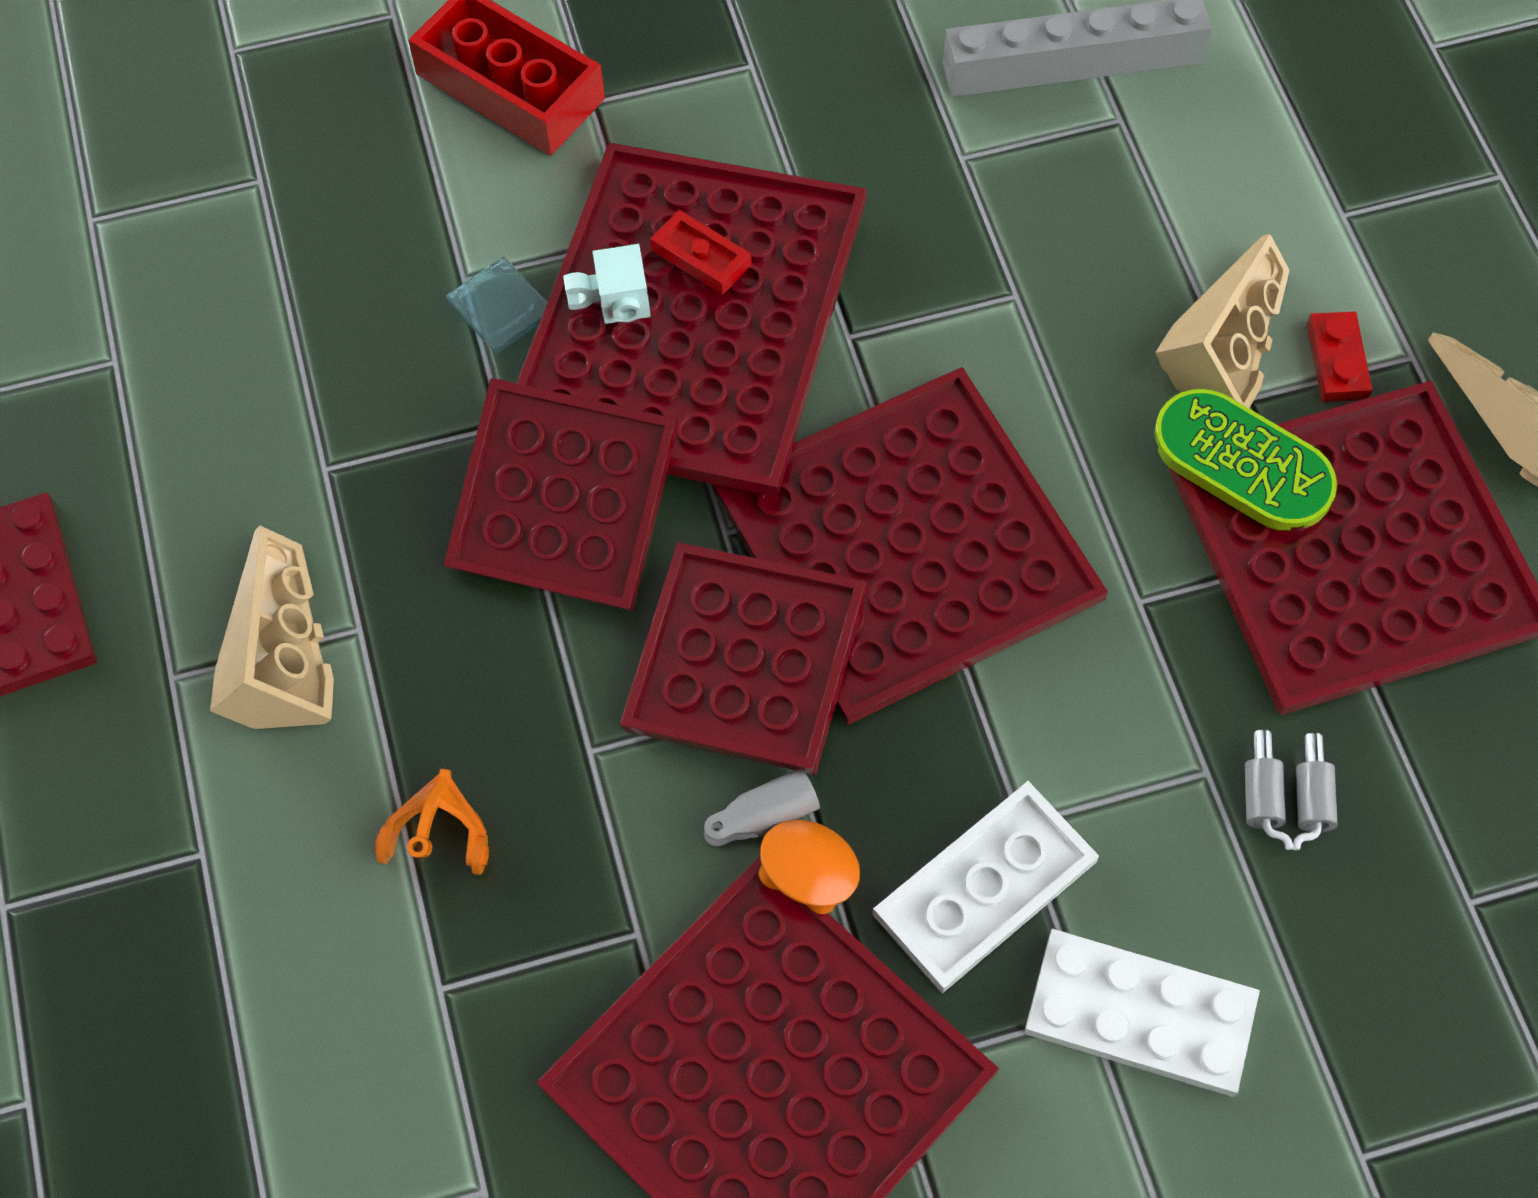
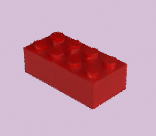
[408,0,605,156]

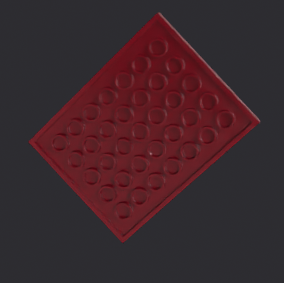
[517,142,867,497]

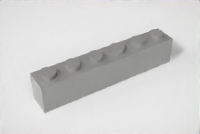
[942,0,1212,97]

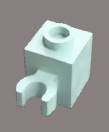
[563,244,651,324]

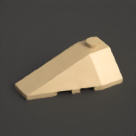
[1155,234,1290,408]
[1428,332,1538,487]
[210,525,334,729]

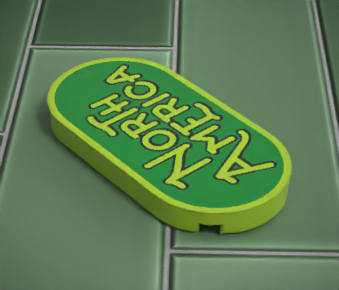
[1154,389,1337,530]

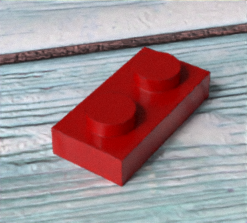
[650,210,752,295]
[1306,311,1373,402]

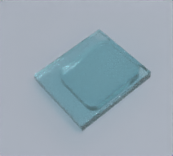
[446,256,548,354]

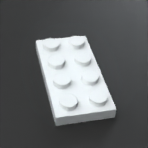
[872,781,1099,994]
[1024,929,1260,1097]

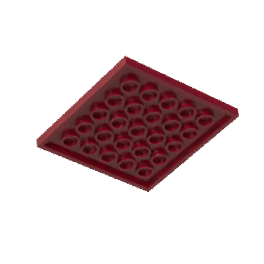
[712,367,1108,725]
[1167,380,1538,716]
[536,856,999,1198]

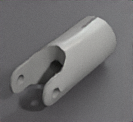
[704,770,820,847]

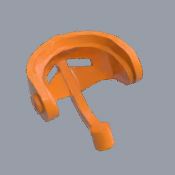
[375,769,489,875]

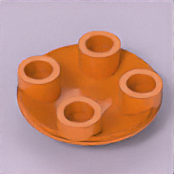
[759,820,860,914]

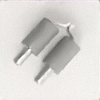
[1245,730,1338,850]

